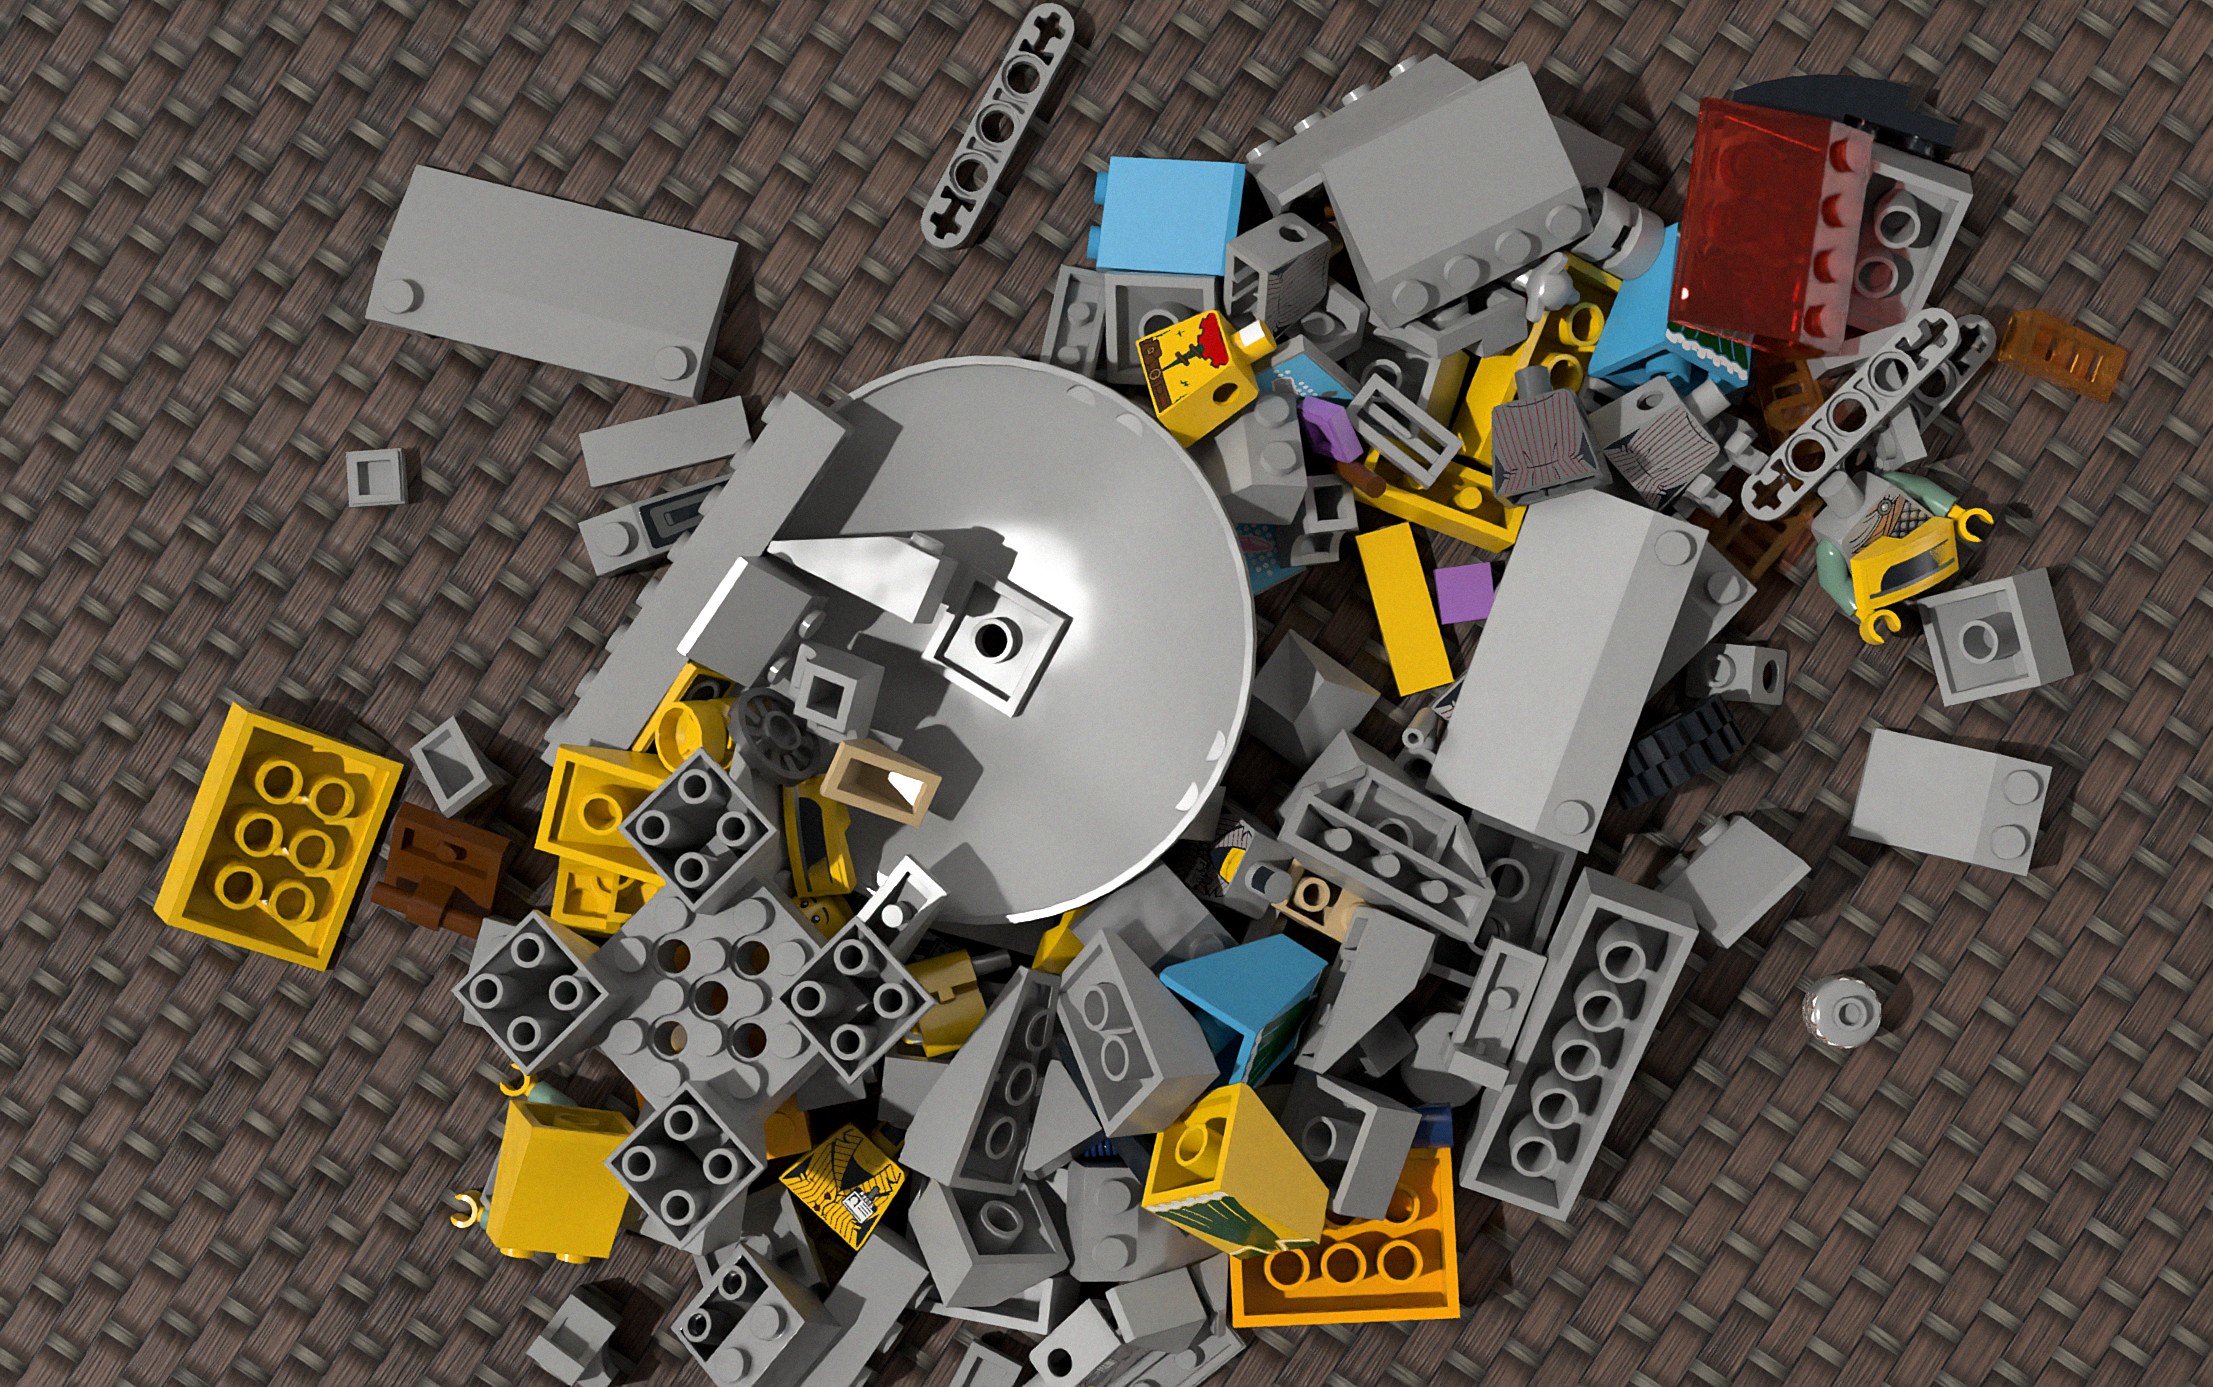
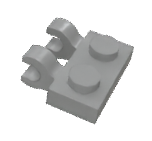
[1663,411,1769,520]

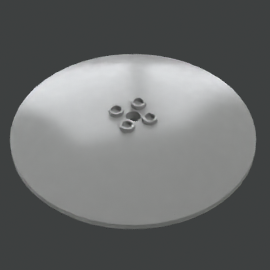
[727,356,1257,925]

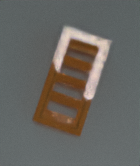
[1996,308,2127,403]
[1754,342,1825,464]
[1713,467,1824,586]

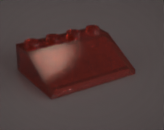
[1667,97,1874,361]

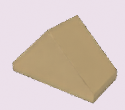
[819,738,942,828]

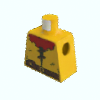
[1135,309,1277,448]

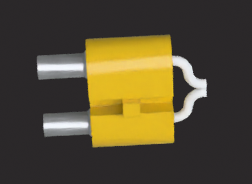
[904,948,1012,1058]

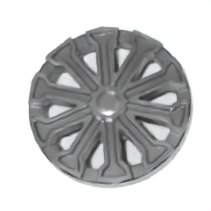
[728,687,821,787]

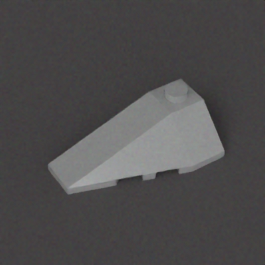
[898,966,1062,1196]

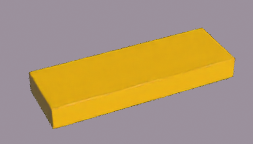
[1354,521,1454,697]

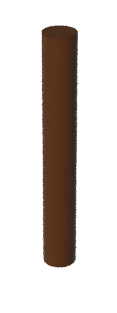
[1300,429,1386,498]

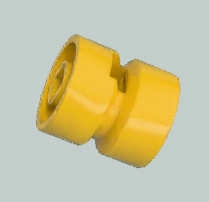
[655,697,739,773]

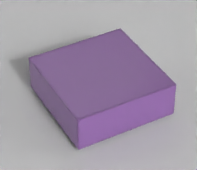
[1296,396,1363,464]
[1433,562,1494,625]

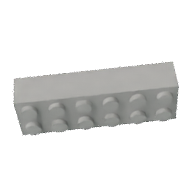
[1456,866,1699,1222]

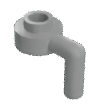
[1394,707,1440,796]

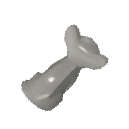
[1493,252,1580,323]

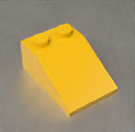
[534,743,730,887]

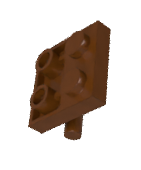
[370,801,511,940]

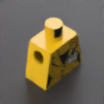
[779,1117,911,1251]

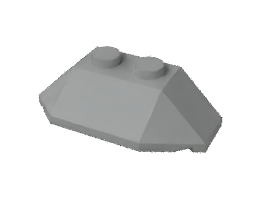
[1277,764,1496,943]

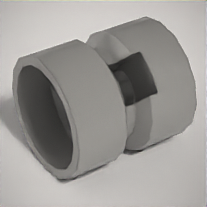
[1562,182,1665,281]

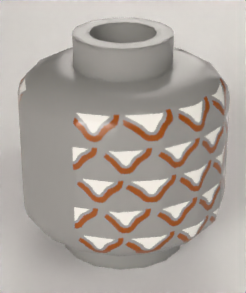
[1802,974,1882,1049]

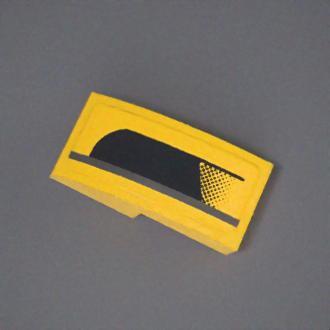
[1850,516,1959,612]
[783,773,857,898]

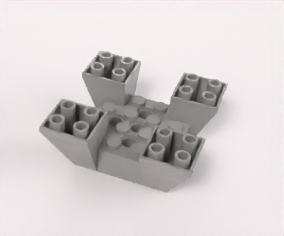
[451,746,937,1250]

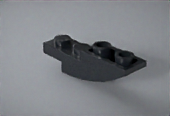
[1722,74,1959,160]

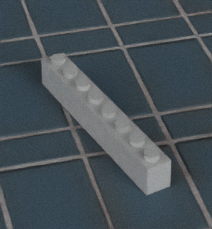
[541,389,856,767]

